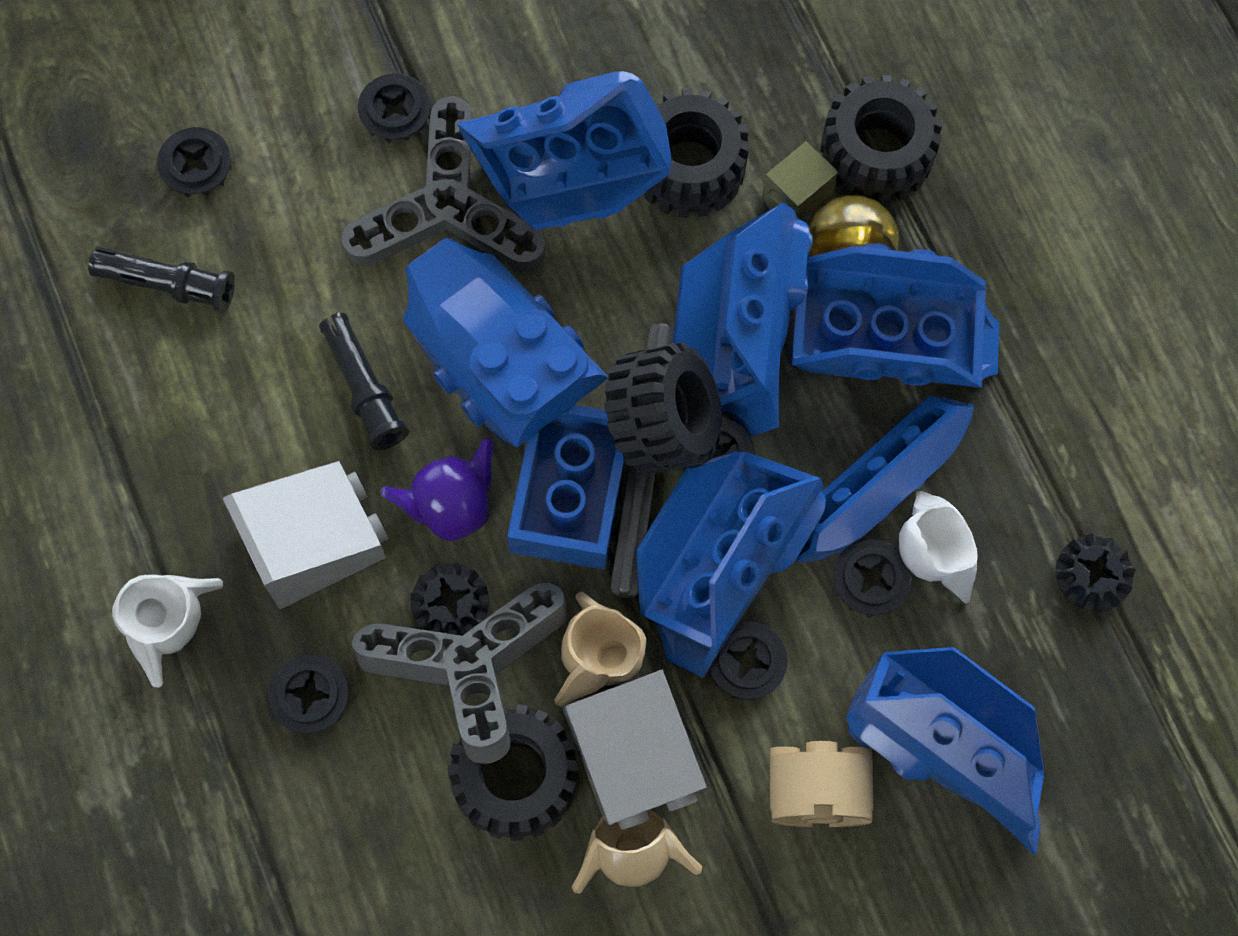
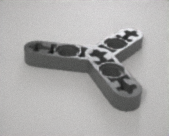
[341,96,545,271]
[352,583,568,764]

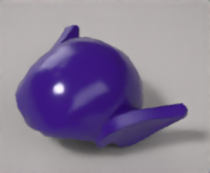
[380,438,494,541]

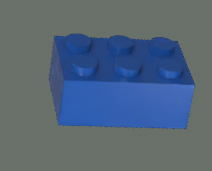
[507,405,626,570]

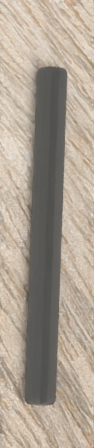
[610,323,674,598]

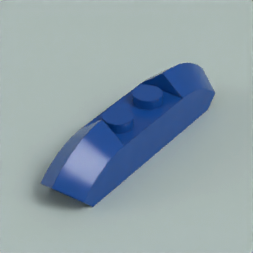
[796,396,974,563]

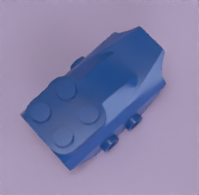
[456,71,671,230]
[673,203,812,436]
[402,238,609,447]
[788,244,999,388]
[636,450,826,679]
[847,647,1044,855]

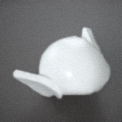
[899,491,978,604]
[112,574,223,688]

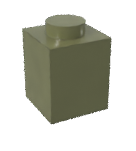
[762,141,838,220]

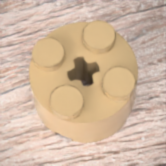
[769,741,874,827]

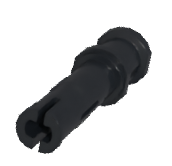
[88,247,235,313]
[319,313,410,451]

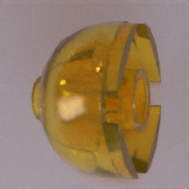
[807,196,899,257]

